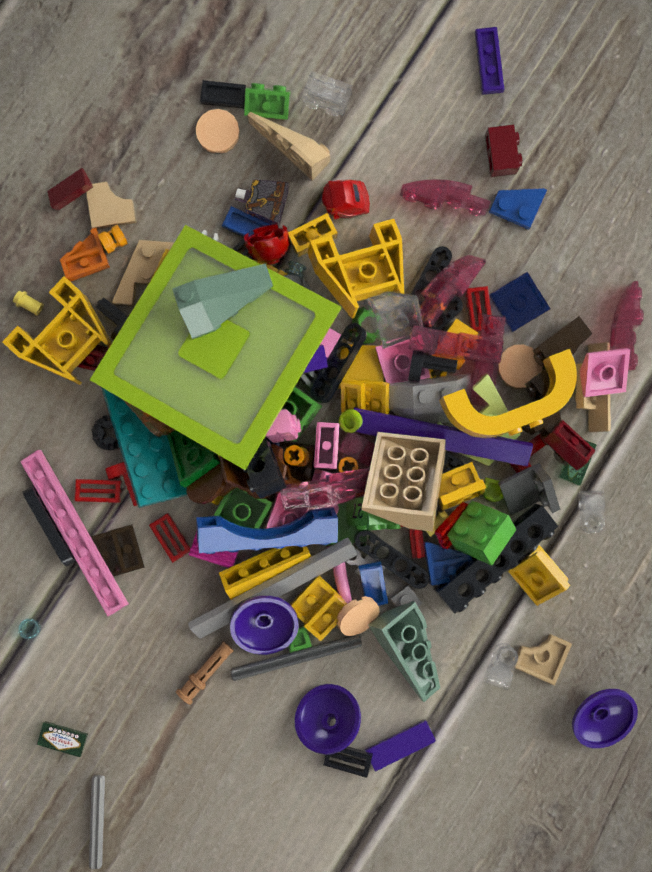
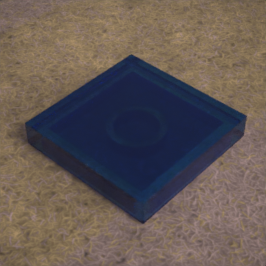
[489,272,551,332]

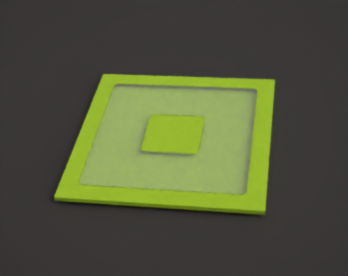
[90,225,341,470]

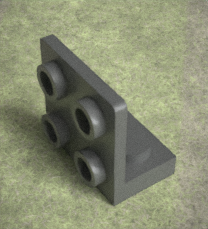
[499,463,561,515]

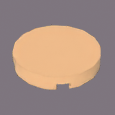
[196,109,240,154]
[497,344,542,389]
[337,596,380,636]

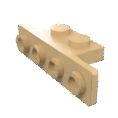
[575,342,611,432]

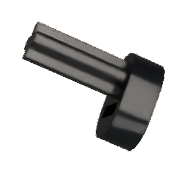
[96,298,129,341]
[408,349,458,382]

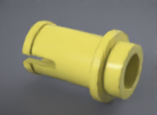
[13,291,44,316]
[426,510,449,537]

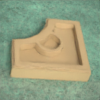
[86,182,136,229]
[512,634,572,686]

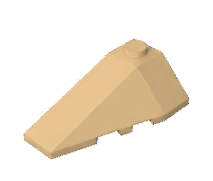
[247,112,330,181]

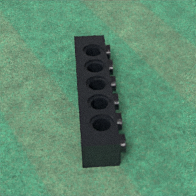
[243,436,287,499]
[433,504,559,614]

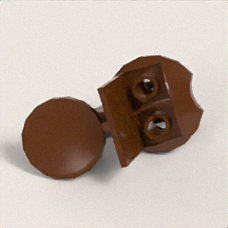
[187,444,304,504]

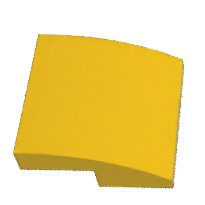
[338,344,384,389]
[341,380,389,414]
[290,576,347,641]

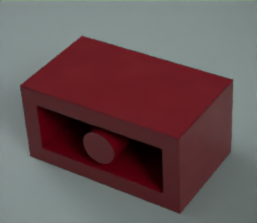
[485,124,523,177]

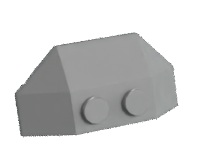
[389,373,473,424]

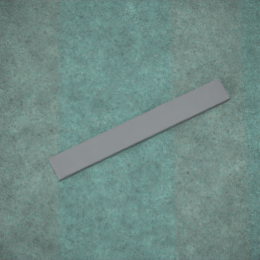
[188,538,358,639]

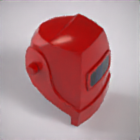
[322,180,370,220]

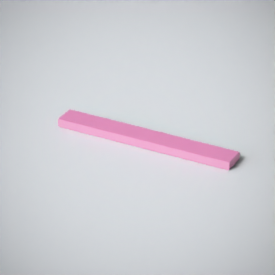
[20,450,129,616]

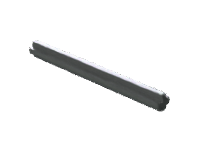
[230,635,362,681]

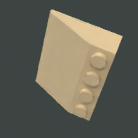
[362,432,446,532]

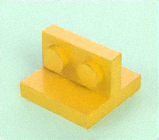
[438,462,486,511]
[508,545,570,606]

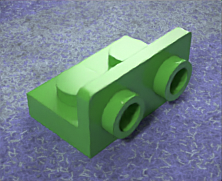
[244,83,291,120]

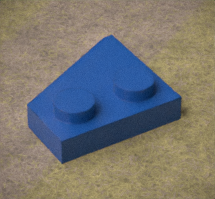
[489,188,547,230]
[423,541,472,586]

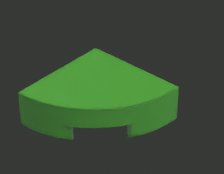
[289,625,312,653]

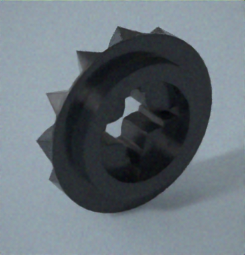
[91,415,120,450]

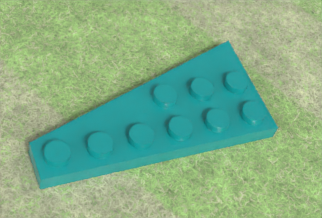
[101,387,187,508]

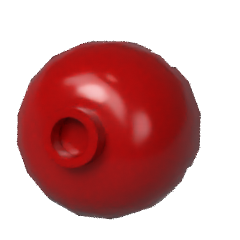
[244,224,290,265]

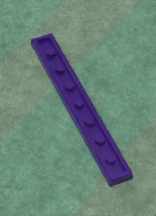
[354,408,533,467]

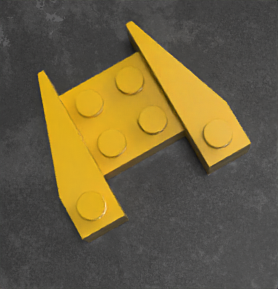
[307,219,404,318]
[2,276,112,385]

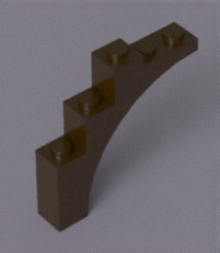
[521,316,593,466]

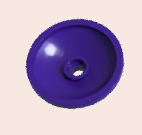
[230,596,299,655]
[295,684,361,755]
[572,689,638,748]

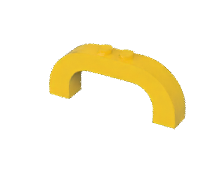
[439,349,577,438]

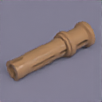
[175,641,234,705]

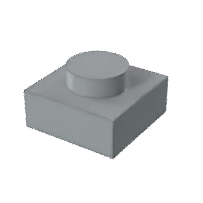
[391,585,422,607]

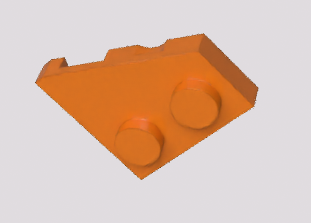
[60,227,110,282]

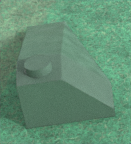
[172,264,273,339]
[369,601,441,702]

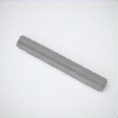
[89,775,105,869]

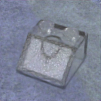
[366,291,425,349]

